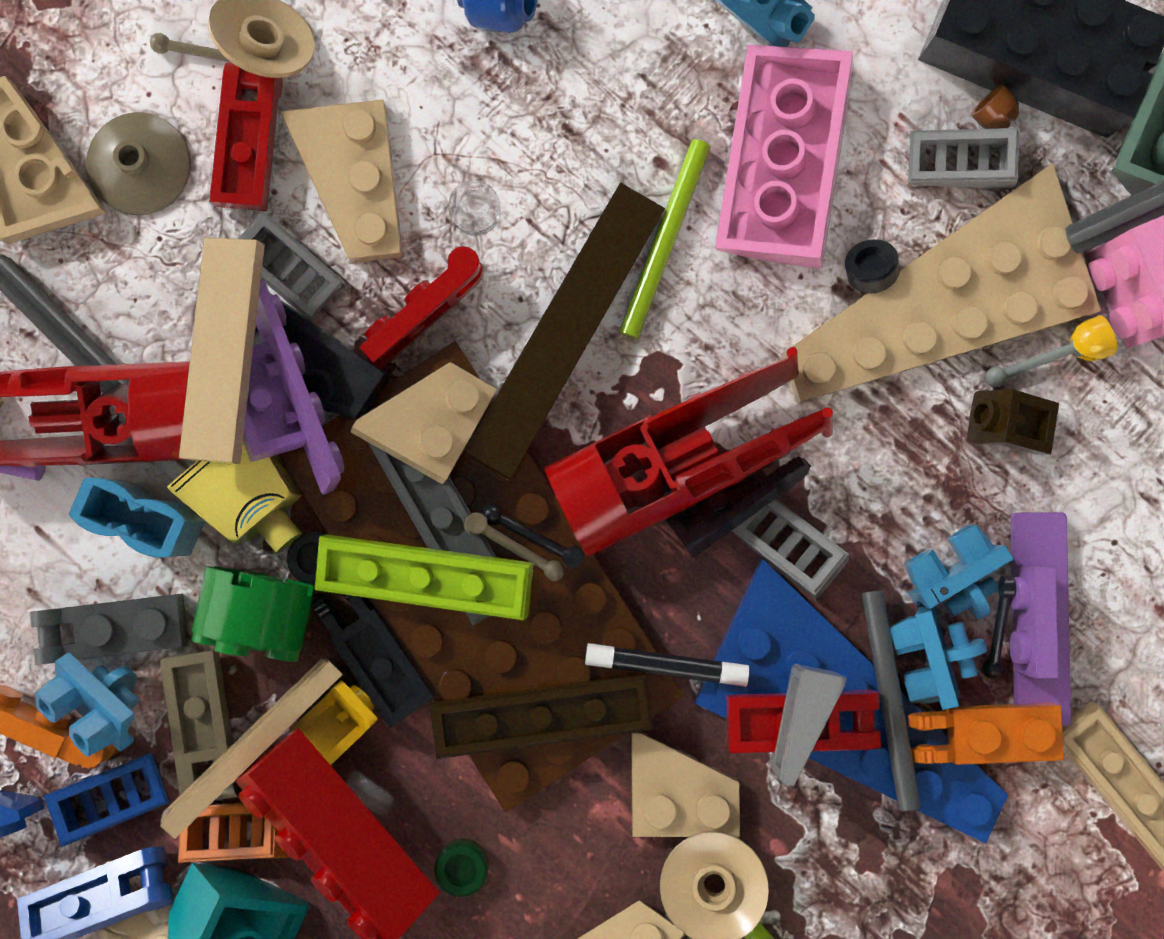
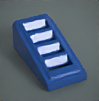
[44,752,170,847]

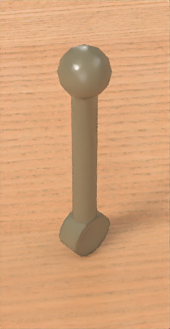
[150,33,230,62]
[464,513,565,581]

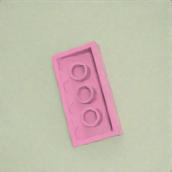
[715,45,854,269]

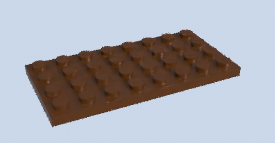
[278,341,684,813]

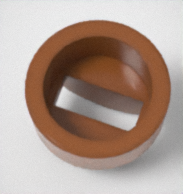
[971,84,1019,129]

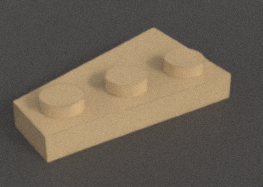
[280,99,403,263]

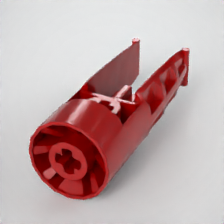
[544,347,833,557]
[0,361,190,467]

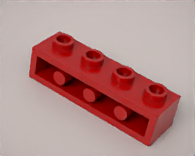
[235,728,440,939]

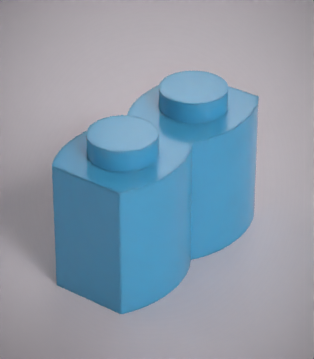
[69,478,205,558]

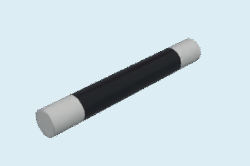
[585,643,749,687]

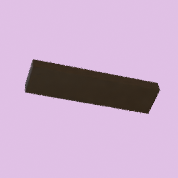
[429,673,653,759]

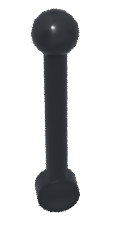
[482,504,584,568]
[982,576,1015,679]

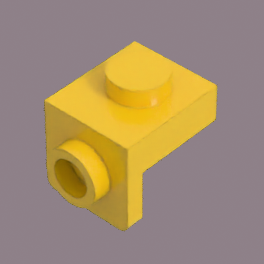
[288,680,378,765]

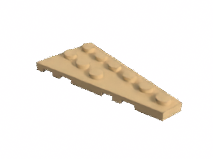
[782,163,1101,404]

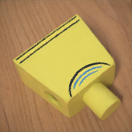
[167,443,302,553]

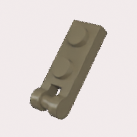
[160,649,242,799]

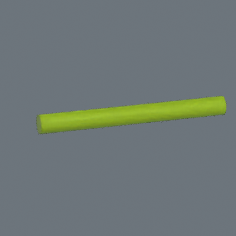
[619,139,711,340]

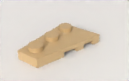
[0,76,107,244]

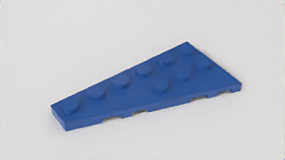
[694,559,1008,844]

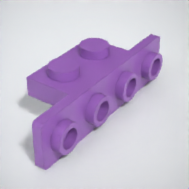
[243,279,344,495]
[1009,512,1071,726]

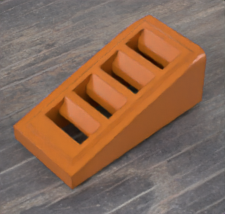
[178,803,291,863]

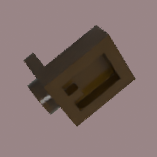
[967,389,1059,455]

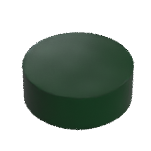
[434,838,489,897]

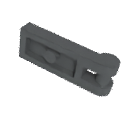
[30,593,189,665]

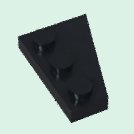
[254,293,392,419]

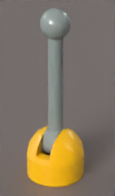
[985,315,1118,388]

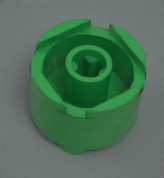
[191,566,315,662]

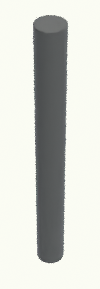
[862,590,921,811]

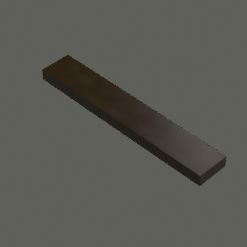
[464,182,666,480]

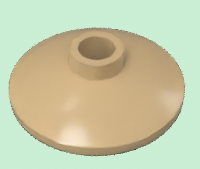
[208,0,315,78]
[660,831,769,939]

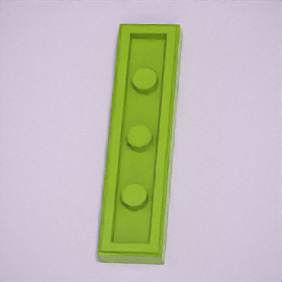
[315,535,534,620]

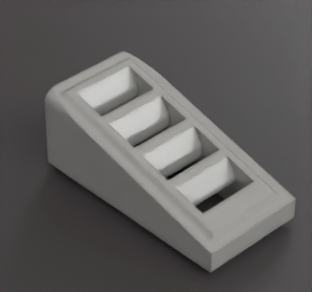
[908,128,1020,189]
[238,211,345,321]
[731,499,849,601]
[771,664,847,786]

